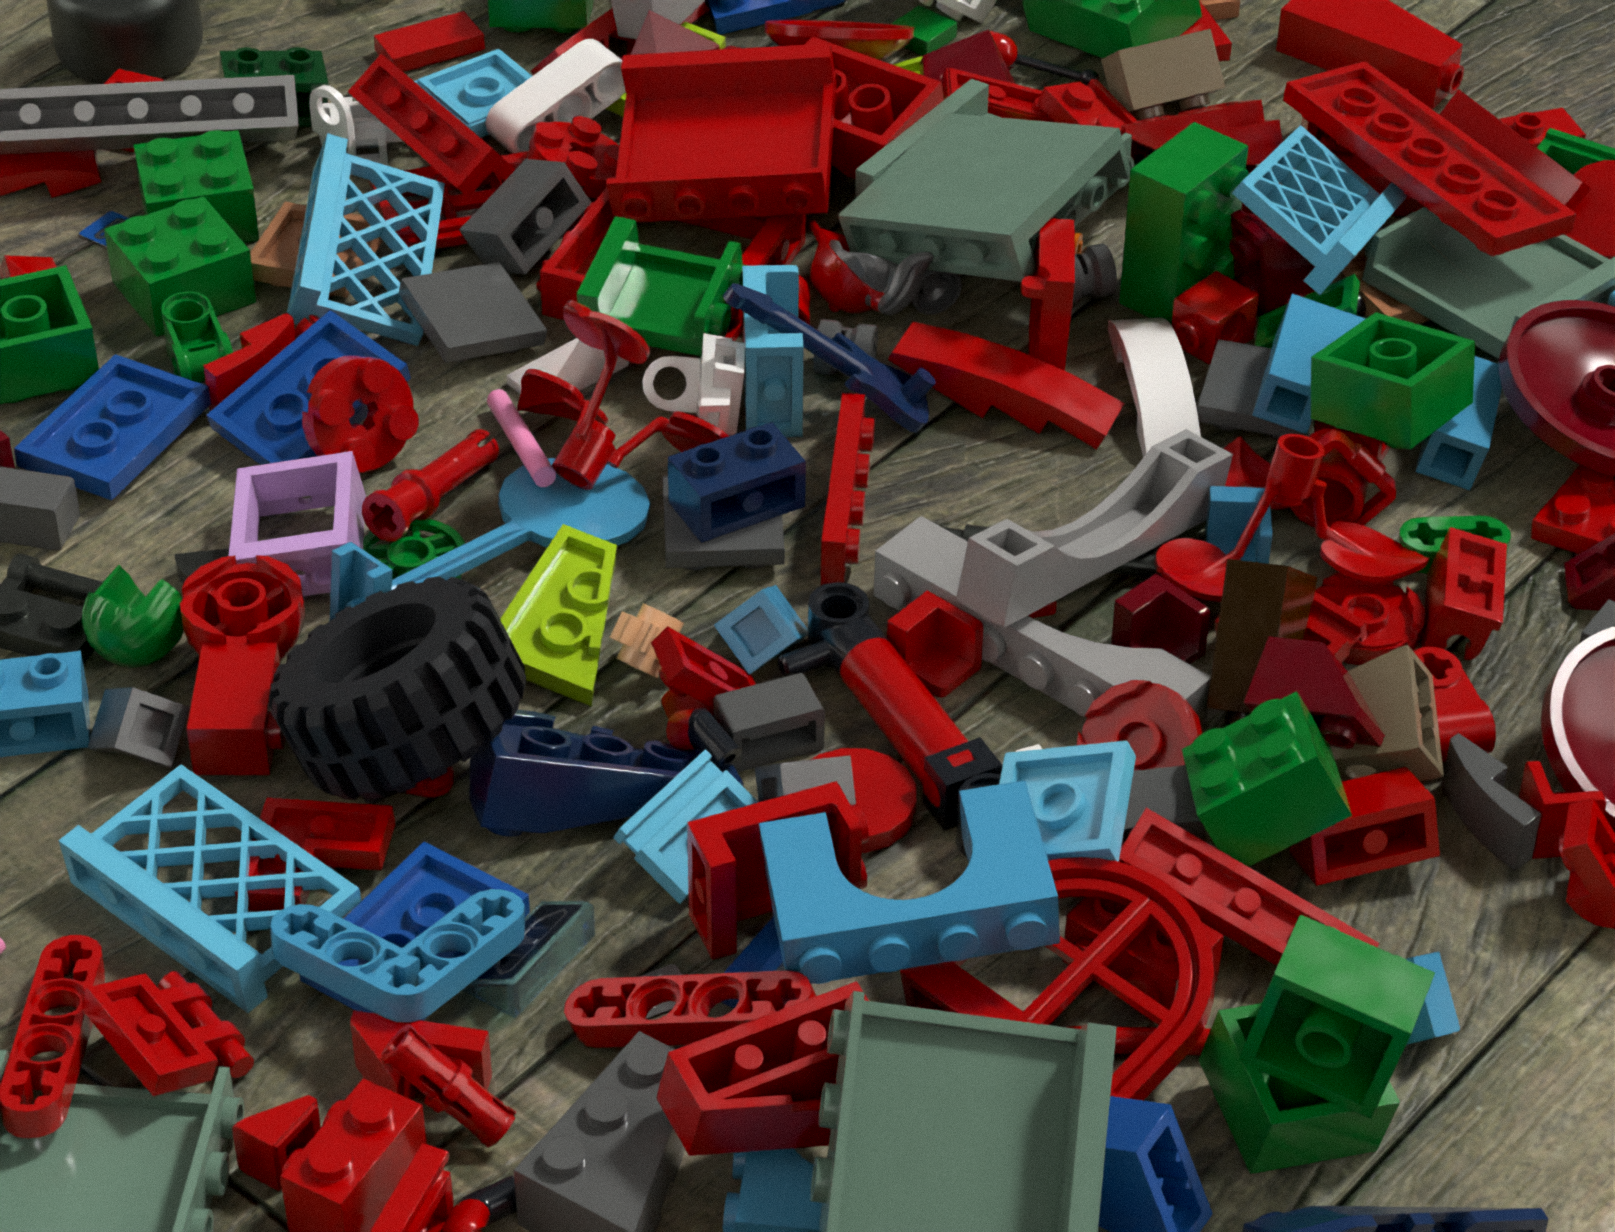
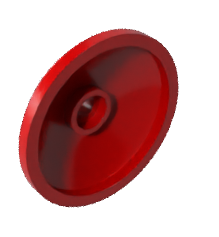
[765,20,914,61]

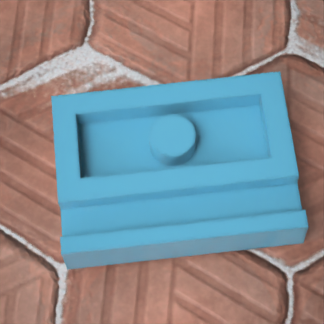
[613,749,759,904]

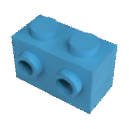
[0,651,90,757]

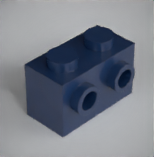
[668,422,806,543]

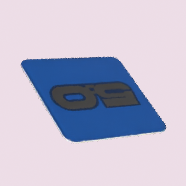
[79,211,129,247]

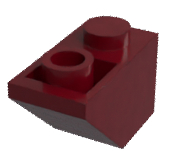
[1229,209,1315,316]
[1244,636,1385,749]

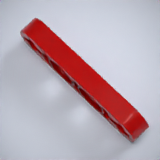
[0,935,105,1139]
[564,970,816,1048]

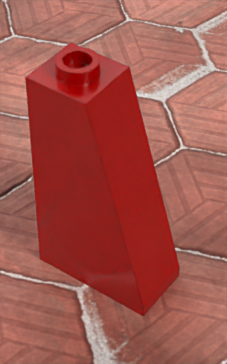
[1276,0,1464,109]

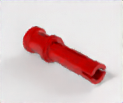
[362,429,499,541]

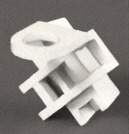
[309,85,404,165]
[642,333,745,436]

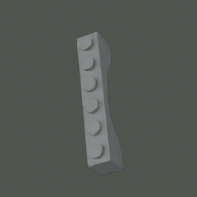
[956,429,1233,628]
[874,516,1211,726]

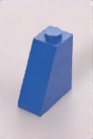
[1098,1096,1213,1232]

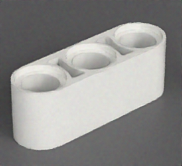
[485,39,626,153]

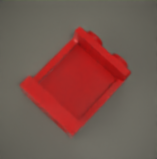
[687,781,869,960]

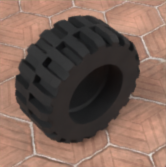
[269,576,526,800]

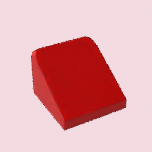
[232,1095,321,1192]

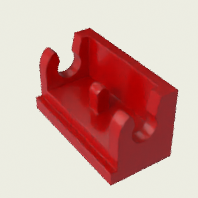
[1422,527,1507,660]

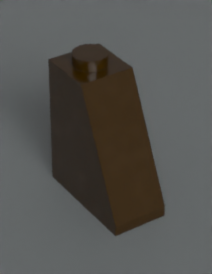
[1207,559,1317,724]

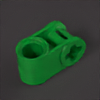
[161,291,233,383]

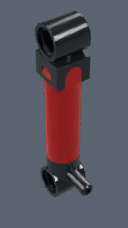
[778,582,1003,858]

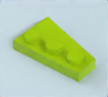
[500,524,617,707]

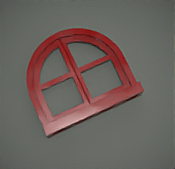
[900,857,1215,1101]

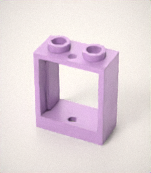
[229,451,366,596]

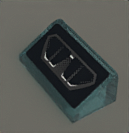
[462,901,595,1018]

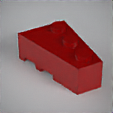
[656,981,869,1156]

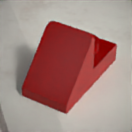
[651,626,756,720]
[350,1010,492,1100]

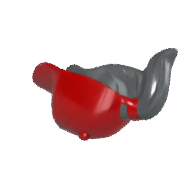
[809,220,934,316]

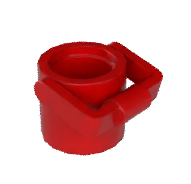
[1290,428,1396,527]

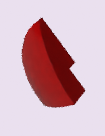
[1121,99,1283,165]

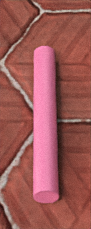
[487,389,556,487]

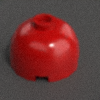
[180,555,305,661]

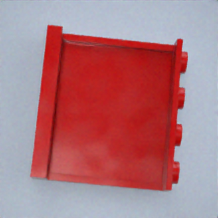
[606,43,837,222]

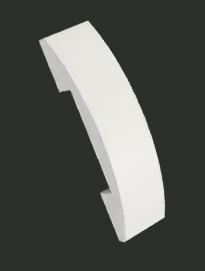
[1108,318,1201,457]

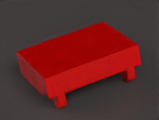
[1021,218,1075,371]

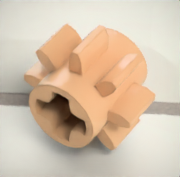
[610,603,684,679]

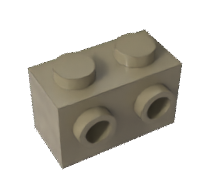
[1101,29,1225,121]

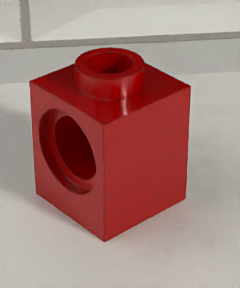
[1172,271,1259,365]

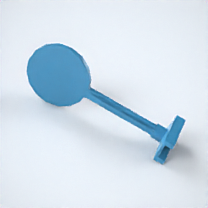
[329,458,650,622]

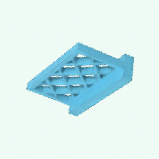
[1232,125,1407,295]
[287,133,445,346]
[58,764,362,1013]

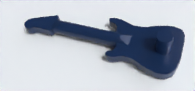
[722,283,936,433]

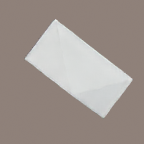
[507,338,629,394]

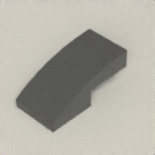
[1442,733,1541,871]

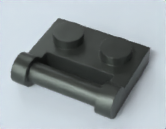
[0,553,103,665]

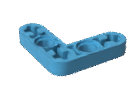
[270,889,525,1022]

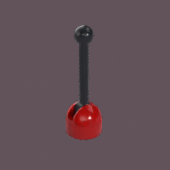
[990,31,1099,86]

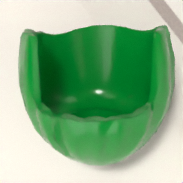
[82,565,184,668]

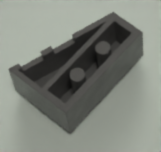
[514,1031,686,1232]

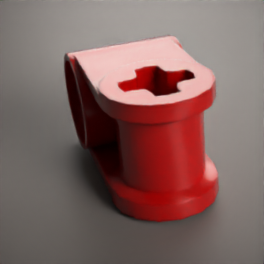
[1413,647,1496,762]

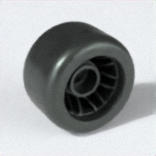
[46,0,203,84]

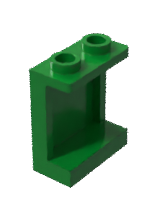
[576,216,748,357]

